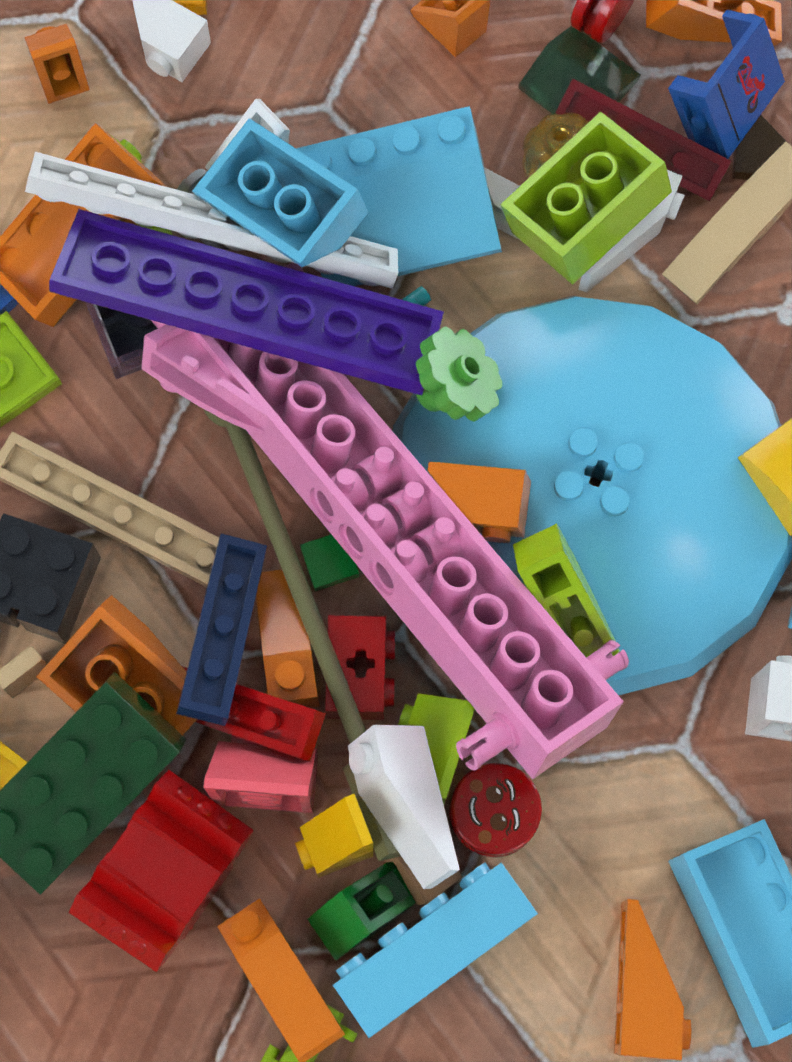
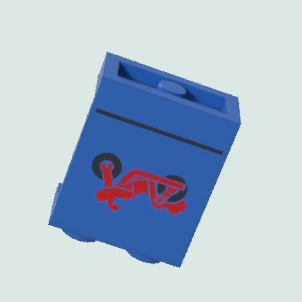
[668,10,785,159]

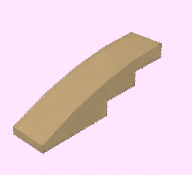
[662,141,792,305]

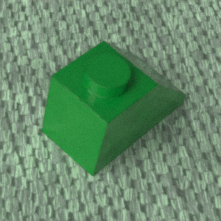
[307,862,416,961]

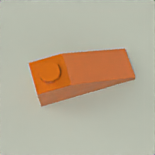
[646,0,782,45]
[256,569,319,708]
[217,898,345,1062]
[614,899,692,1060]

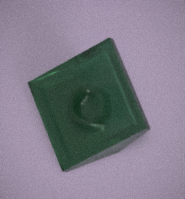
[518,26,641,115]

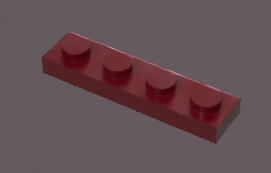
[552,79,731,201]

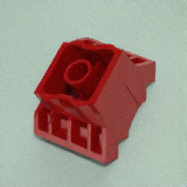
[68,770,254,972]

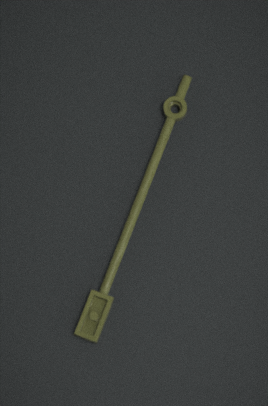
[203,409,401,861]

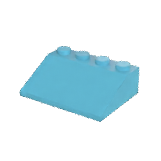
[296,106,502,286]

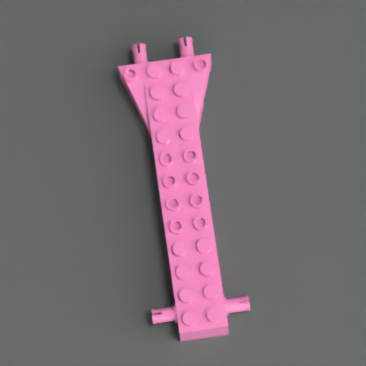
[141,262,629,779]

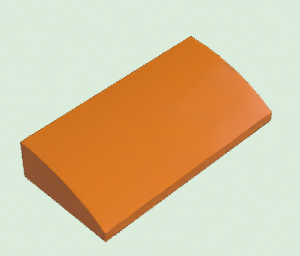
[0,123,167,327]

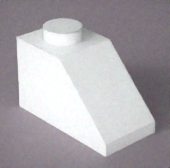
[132,0,211,82]

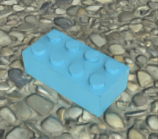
[333,862,538,1038]

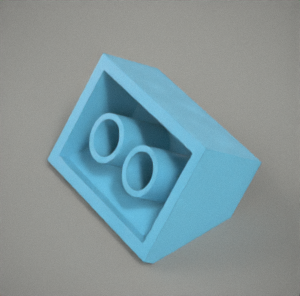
[192,118,368,267]

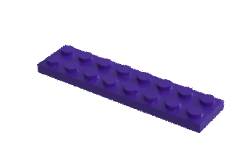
[49,209,444,396]

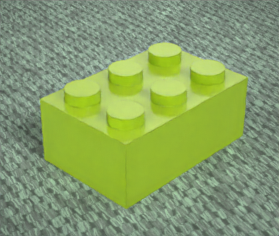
[500,111,672,285]

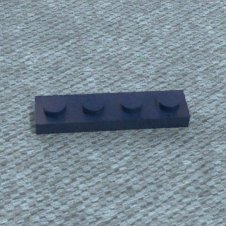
[176,533,267,726]

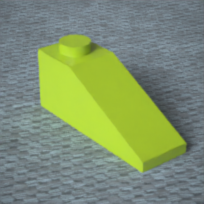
[513,523,620,657]

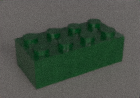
[0,672,186,895]

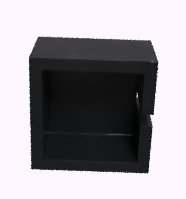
[0,513,101,644]

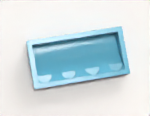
[668,819,792,1048]

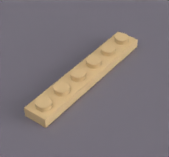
[0,432,219,587]

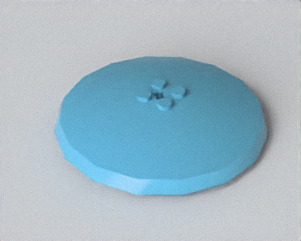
[392,296,792,695]

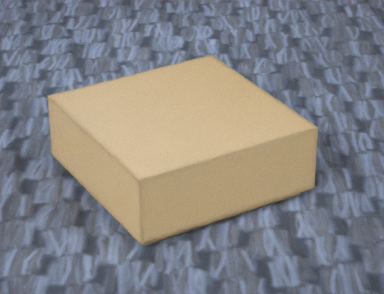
[0,646,47,698]

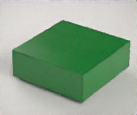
[300,534,359,592]

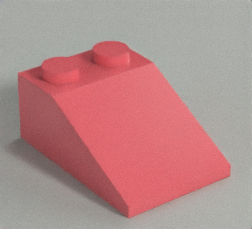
[203,735,318,814]

